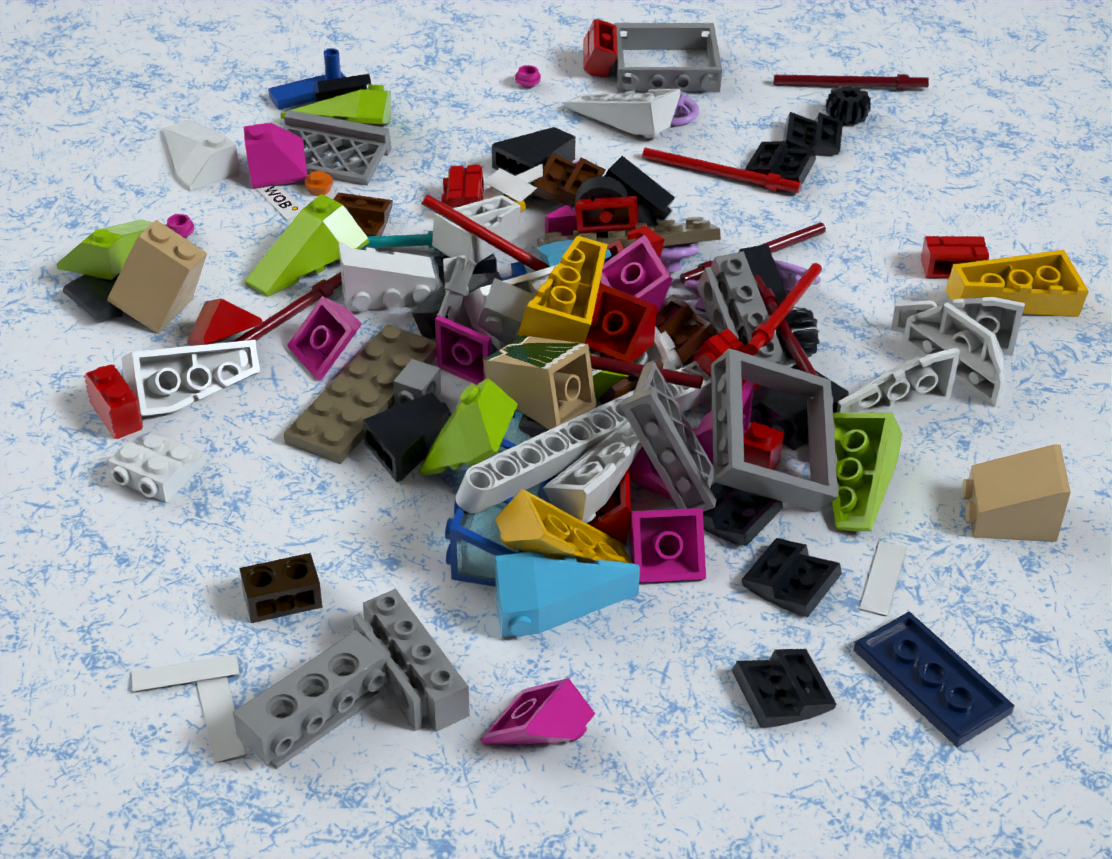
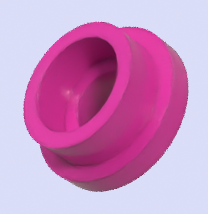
[515,65,541,88]
[165,214,194,238]

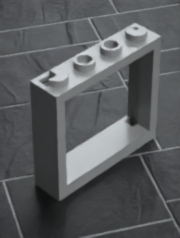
[614,23,722,92]
[711,348,839,511]

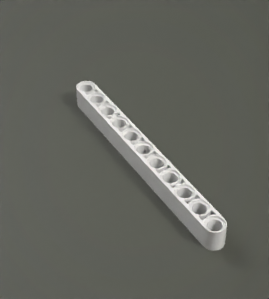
[455,361,712,513]

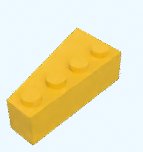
[517,235,608,343]
[945,250,1089,317]

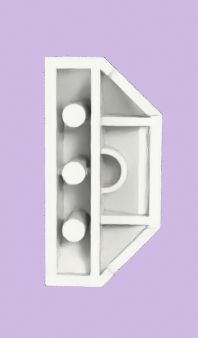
[903,302,1005,407]

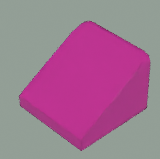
[545,205,577,236]

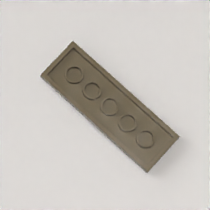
[537,217,721,249]
[284,324,437,464]

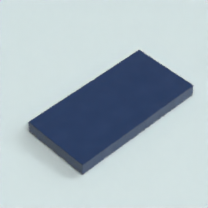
[853,611,1015,748]

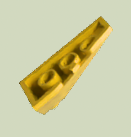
[495,489,633,564]

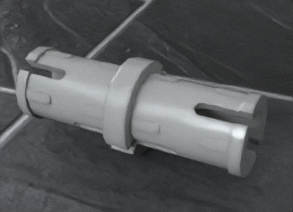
[437,256,477,323]

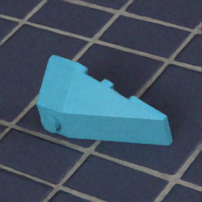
[495,552,640,638]

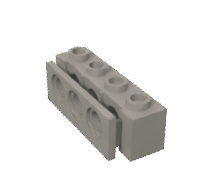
[697,251,786,365]
[353,589,470,732]
[233,630,388,769]

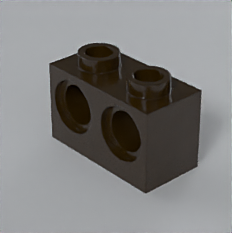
[239,553,323,623]

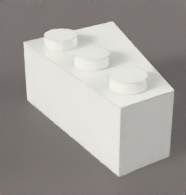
[432,195,521,265]
[339,243,436,312]

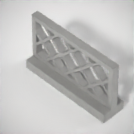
[283,110,392,186]
[620,360,717,512]

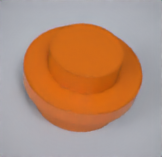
[305,171,333,196]

